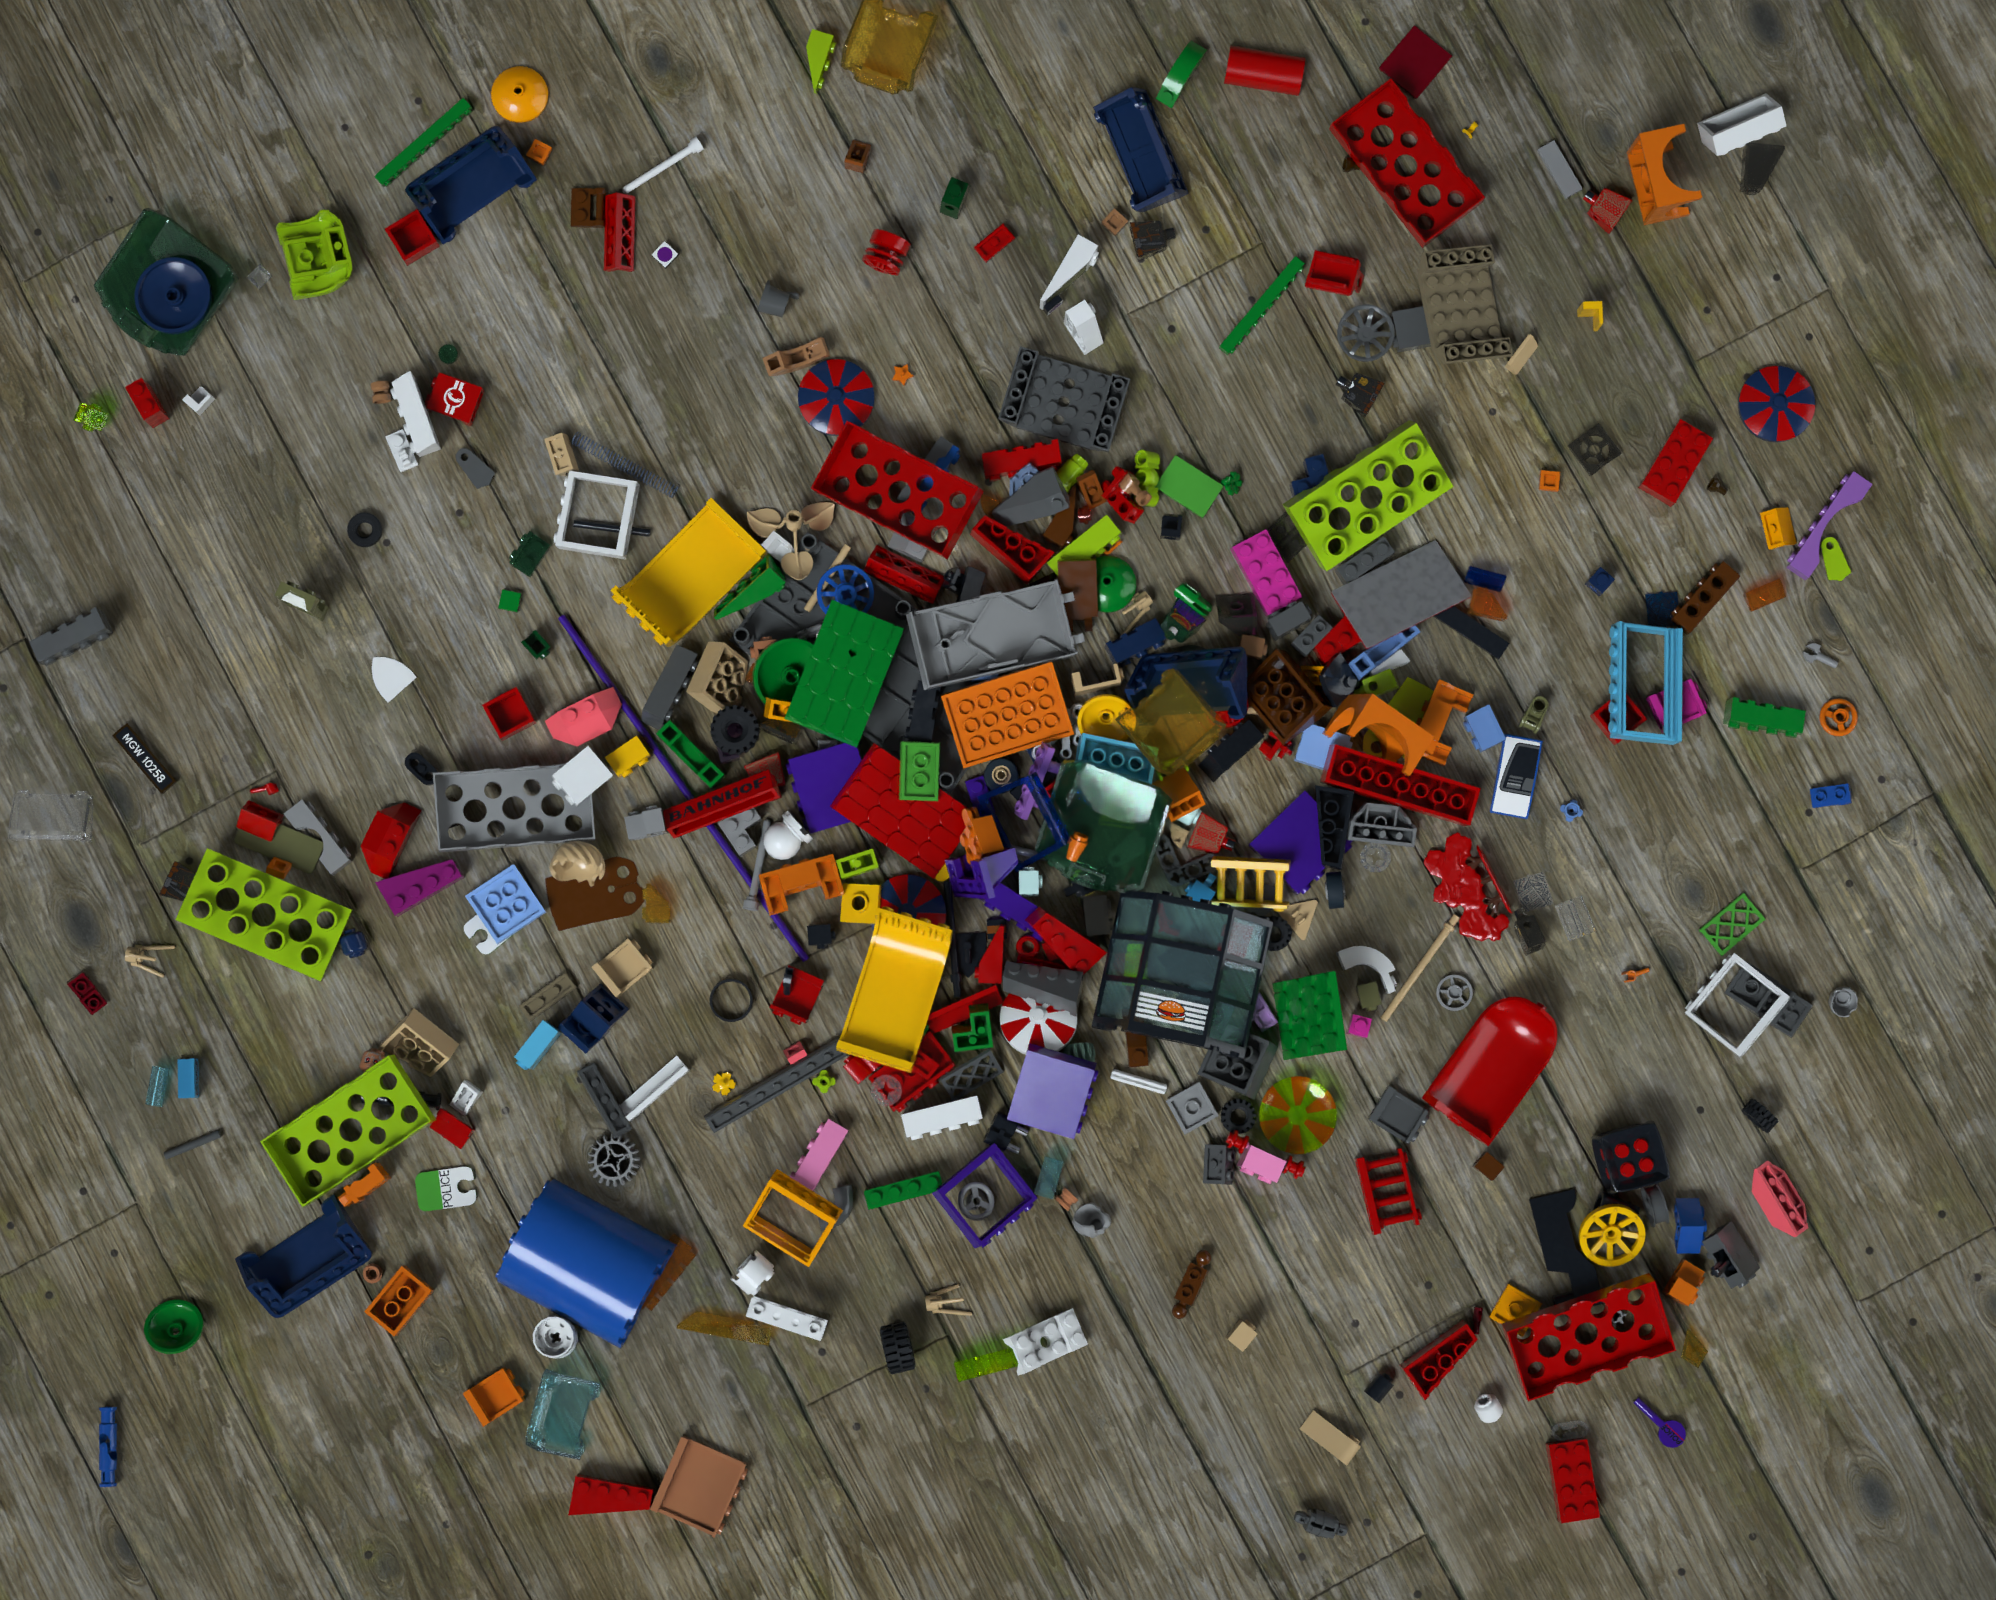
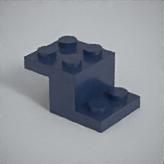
[557,983,629,1054]

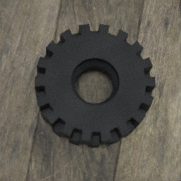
[710,705,760,755]

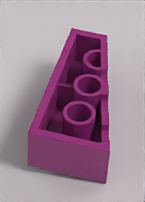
[375,859,465,917]

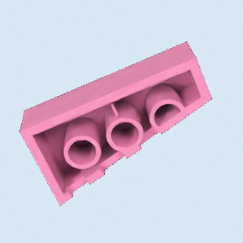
[789,1119,848,1191]

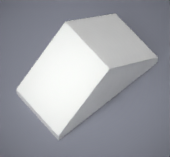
[449,1080,483,1116]

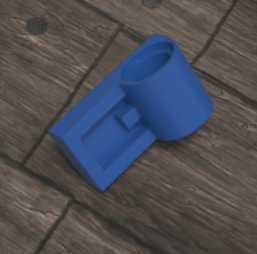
[1810,784,1852,808]

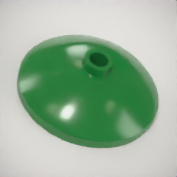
[1095,556,1136,613]
[144,1300,204,1354]

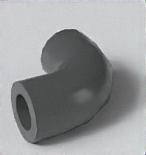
[818,1185,853,1231]

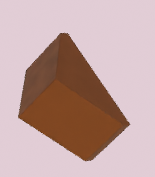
[844,140,871,173]

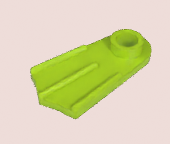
[1821,537,1851,581]

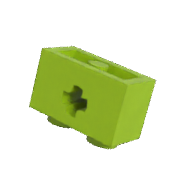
[836,849,879,880]

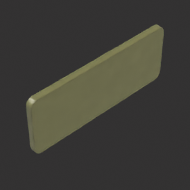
[234,824,323,874]

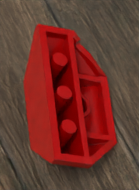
[361,803,422,879]

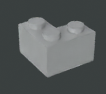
[624,805,668,841]
[718,808,762,857]

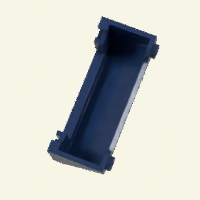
[405,126,537,244]
[1124,647,1247,726]
[235,1194,372,1318]

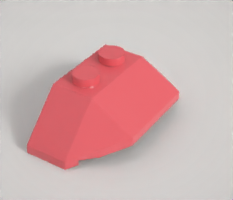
[545,687,622,747]
[1752,1161,1809,1237]

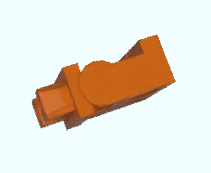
[338,1163,391,1207]

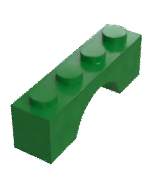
[656,720,725,790]
[864,1171,942,1210]

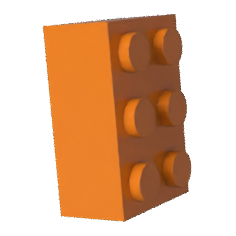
[364,1265,435,1337]

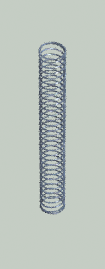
[571,432,678,498]

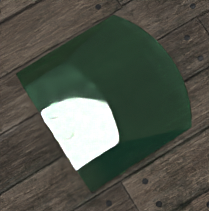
[94,208,239,356]
[1035,760,1173,893]

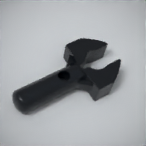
[783,967,794,995]

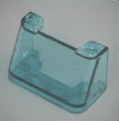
[525,1369,601,1460]

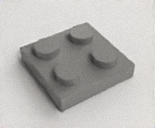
[1166,1082,1218,1135]

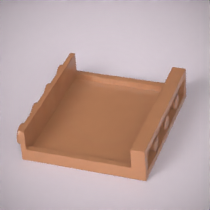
[650,1435,749,1538]

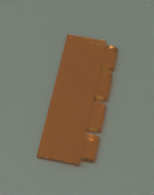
[642,1233,696,1311]

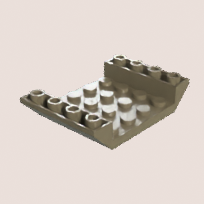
[1417,245,1513,364]

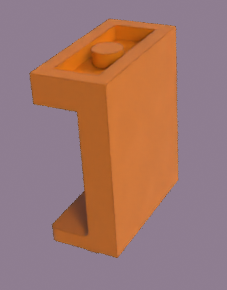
[463,1367,526,1427]

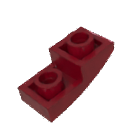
[67,970,107,1015]

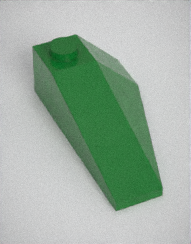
[714,554,786,620]

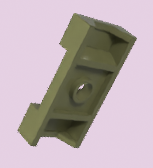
[274,581,329,622]

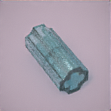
[145,1066,170,1107]

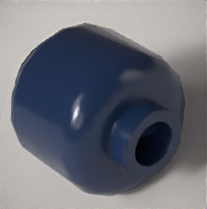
[339,928,368,958]

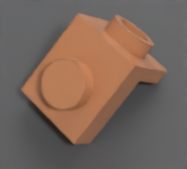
[750,636,777,662]

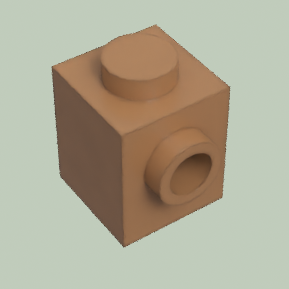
[1239,635,1268,660]

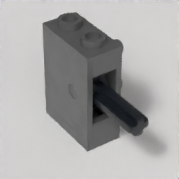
[1702,1221,1760,1289]

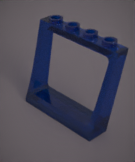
[977,772,1072,872]

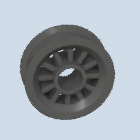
[1641,1183,1669,1228]

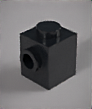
[807,924,836,949]

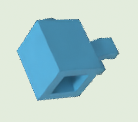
[1184,873,1217,902]

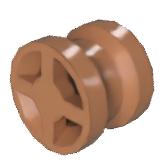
[1054,1187,1078,1211]

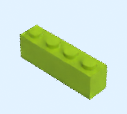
[1047,515,1122,576]

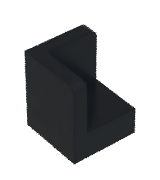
[1160,515,1182,541]

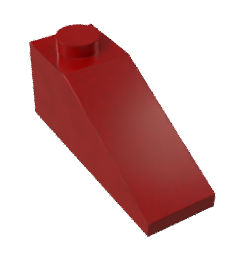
[974,924,1004,984]

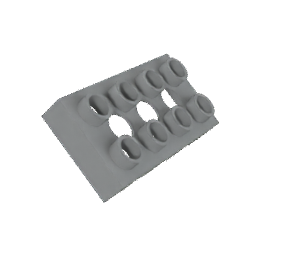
[433,763,595,852]

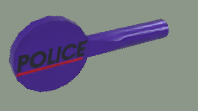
[1633,1397,1686,1448]

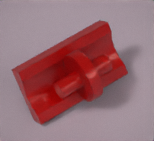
[1258,731,1293,762]

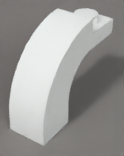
[1336,946,1397,994]

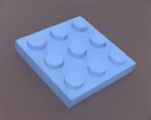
[465,864,546,945]

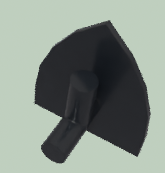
[949,933,986,978]

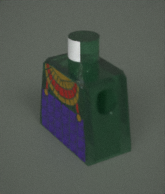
[1160,597,1206,643]

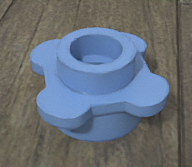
[1560,799,1583,822]

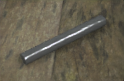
[164,1130,221,1160]

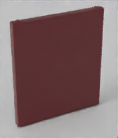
[1378,25,1452,100]

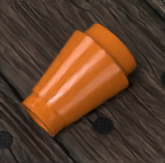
[1066,832,1088,862]

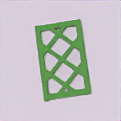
[1699,893,1765,956]

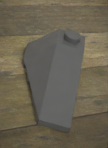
[992,466,1069,527]

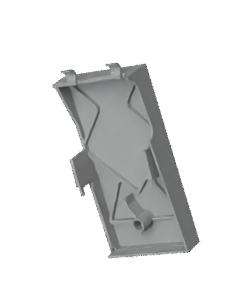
[906,580,1085,690]

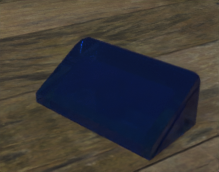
[1464,566,1507,592]

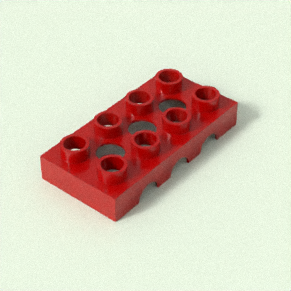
[1329,79,1485,248]
[811,421,984,560]
[1502,1273,1676,1402]

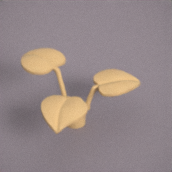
[747,502,835,580]

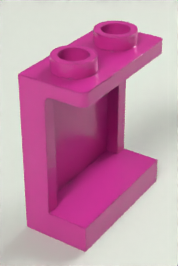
[1646,678,1707,733]

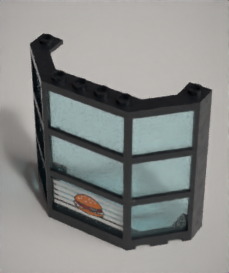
[1092,888,1273,1060]

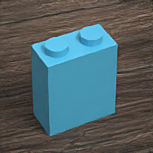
[514,1020,562,1070]

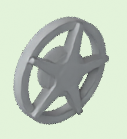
[1436,975,1473,1011]

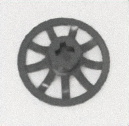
[1337,304,1395,362]

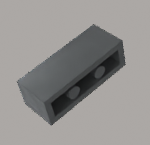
[1335,537,1395,585]

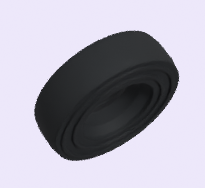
[347,512,382,547]

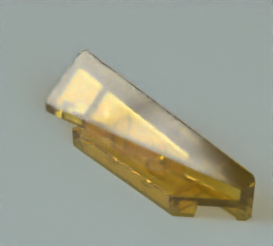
[676,1311,773,1346]

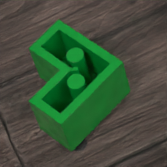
[951,1003,993,1052]

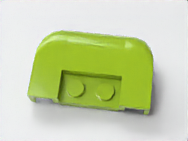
[276,210,352,300]

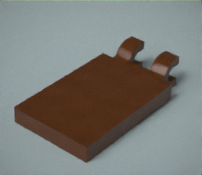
[1058,559,1098,632]

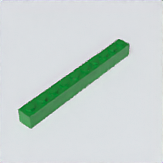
[374,98,472,188]
[1219,256,1305,355]

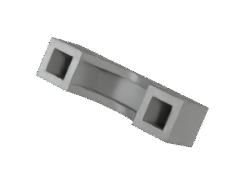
[284,800,352,876]

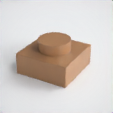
[1101,208,1128,236]

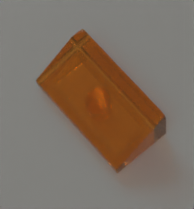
[1743,578,1786,612]

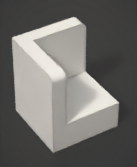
[182,387,215,416]
[761,531,794,563]

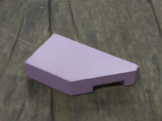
[1253,992,1278,1033]

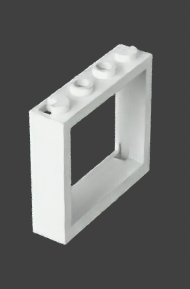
[554,471,640,560]
[1685,953,1790,1058]

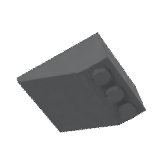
[1197,1024,1278,1100]

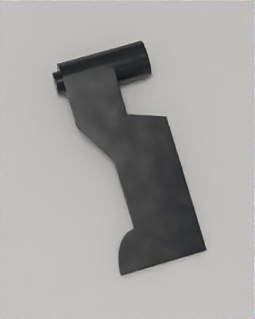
[1529,1189,1603,1306]

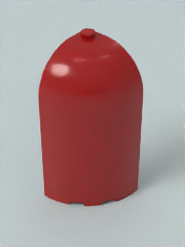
[1422,997,1557,1147]

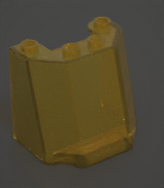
[841,0,938,95]
[1115,668,1226,776]

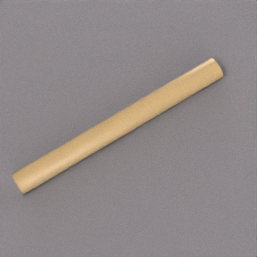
[804,544,851,613]

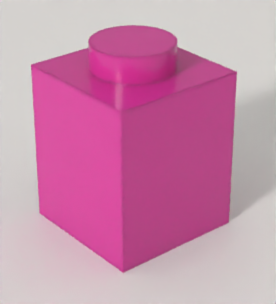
[1346,1014,1372,1038]

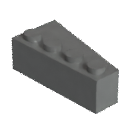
[1003,961,1083,1017]

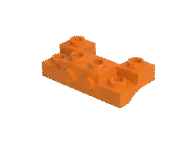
[1416,679,1474,767]
[758,854,844,916]

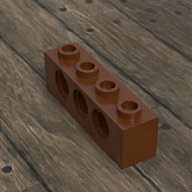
[1670,561,1740,635]

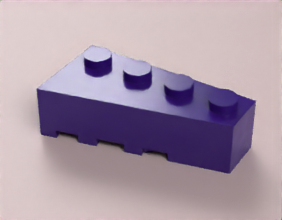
[978,883,1042,941]

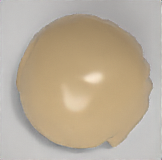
[549,841,605,887]

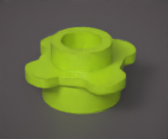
[812,1070,836,1093]

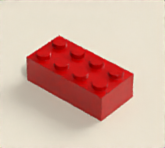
[1638,419,1713,507]
[1545,1437,1600,1524]

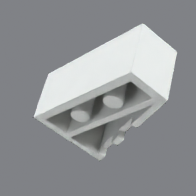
[1064,300,1103,355]

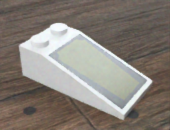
[1040,234,1099,310]

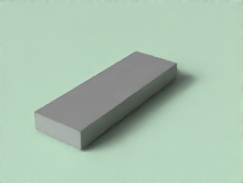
[1537,140,1583,200]

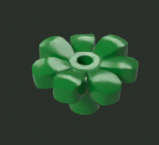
[1221,471,1242,496]

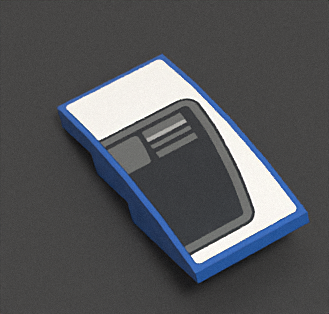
[1489,733,1542,819]

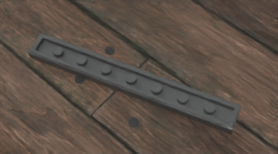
[704,1038,848,1133]

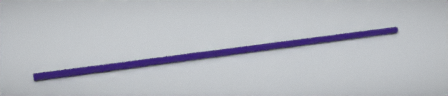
[558,615,809,962]

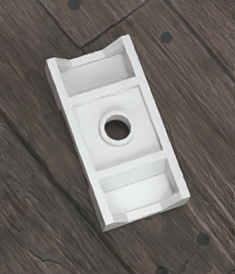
[1003,1308,1088,1376]

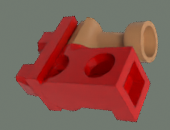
[1101,466,1152,524]

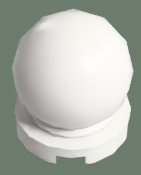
[764,811,813,860]

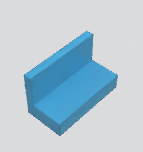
[177,1058,199,1098]

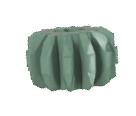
[1063,1042,1096,1062]

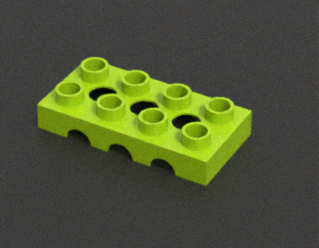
[1282,420,1454,571]
[175,848,353,981]
[260,1054,436,1207]

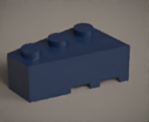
[1105,618,1167,668]

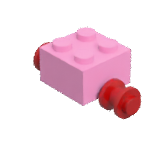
[1225,1130,1306,1184]

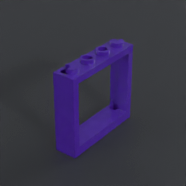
[932,1143,1037,1248]

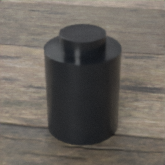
[1364,1373,1394,1403]

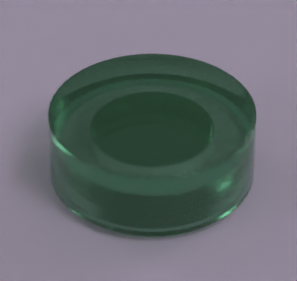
[438,344,458,365]

